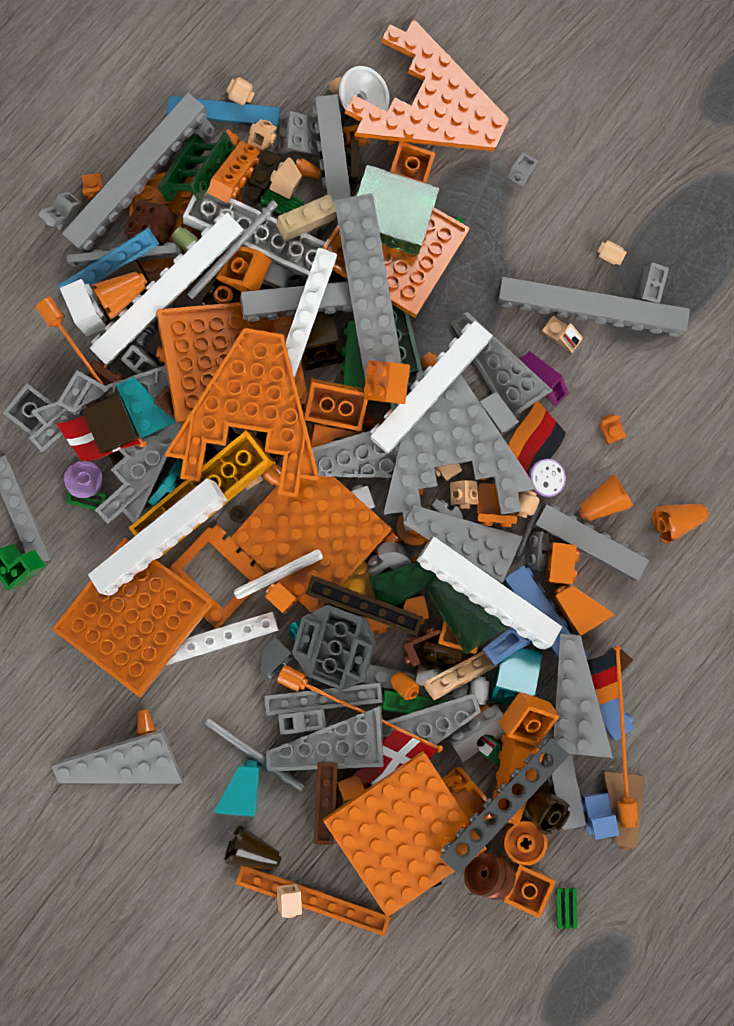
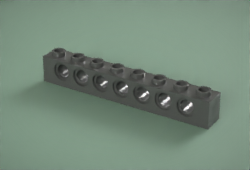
[440,738,569,875]

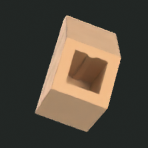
[270,157,302,199]

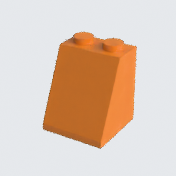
[551,584,614,636]

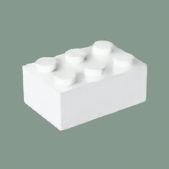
[60,279,108,336]

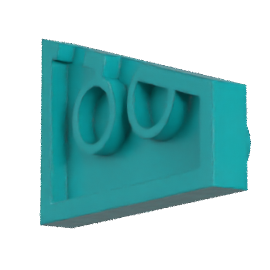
[116,377,176,438]
[147,458,183,506]

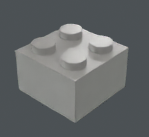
[3,383,52,436]

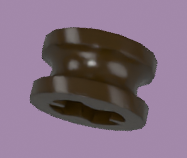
[230,505,247,523]

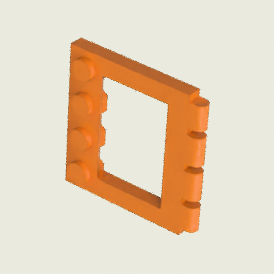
[169,524,267,629]

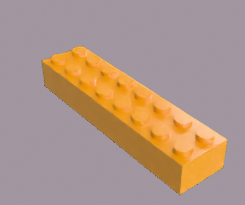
[129,430,276,558]

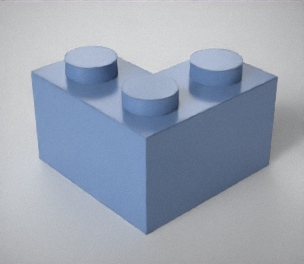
[581,791,619,840]

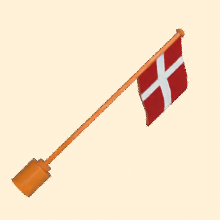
[35,296,147,462]
[277,665,443,785]

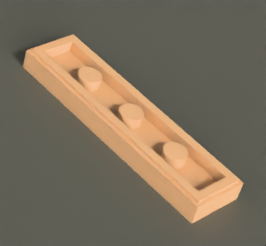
[423,651,498,700]

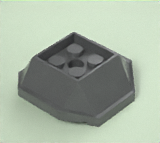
[292,604,376,690]

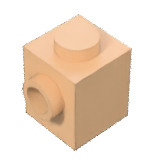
[434,464,462,483]
[277,884,302,918]

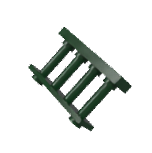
[157,132,235,201]

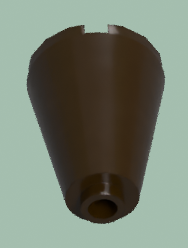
[525,788,570,835]
[224,825,281,870]

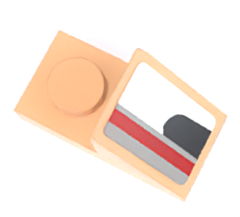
[541,316,583,354]

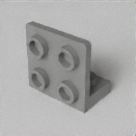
[277,111,321,157]

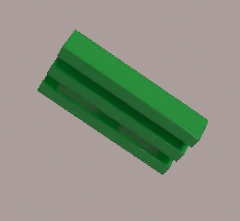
[66,492,109,511]
[556,888,577,929]

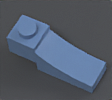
[483,627,532,666]

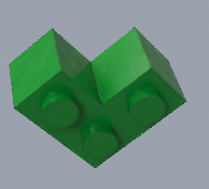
[0,544,46,591]

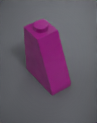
[519,351,569,406]

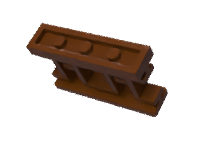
[314,761,338,845]

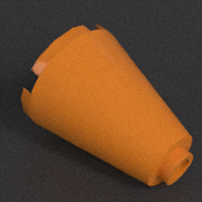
[91,271,147,319]
[578,474,634,521]
[652,503,709,543]

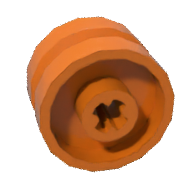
[501,818,547,865]

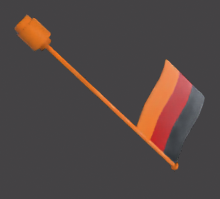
[420,352,566,475]
[587,646,638,828]

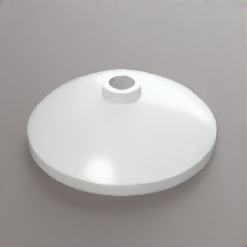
[339,66,390,122]

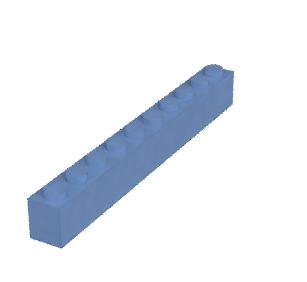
[504,566,635,741]

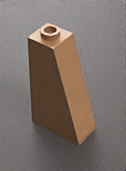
[602,770,645,850]

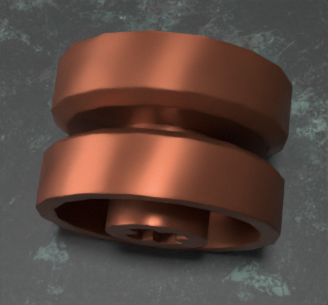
[464,851,516,900]

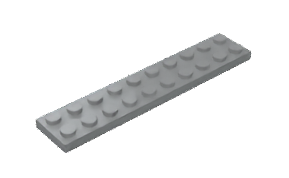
[334,193,402,383]

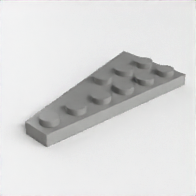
[283,429,400,478]
[403,505,523,584]
[554,633,613,758]

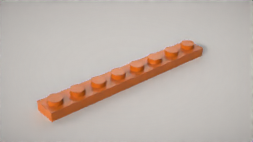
[235,866,391,936]

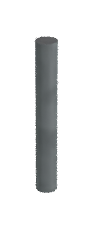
[515,503,543,558]

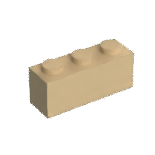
[276,194,337,242]

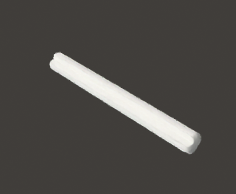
[234,549,323,599]

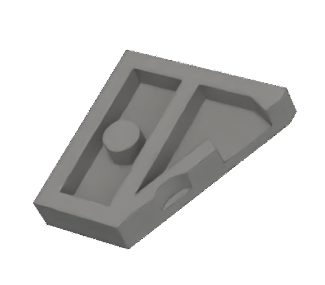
[57,370,110,414]

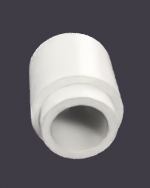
[469,676,490,705]

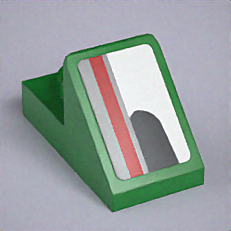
[476,734,502,767]

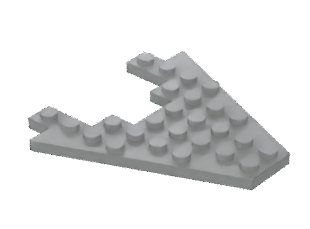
[29,365,182,524]
[384,371,535,531]

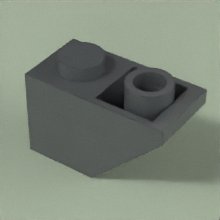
[261,636,292,680]

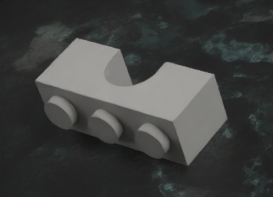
[447,704,506,762]

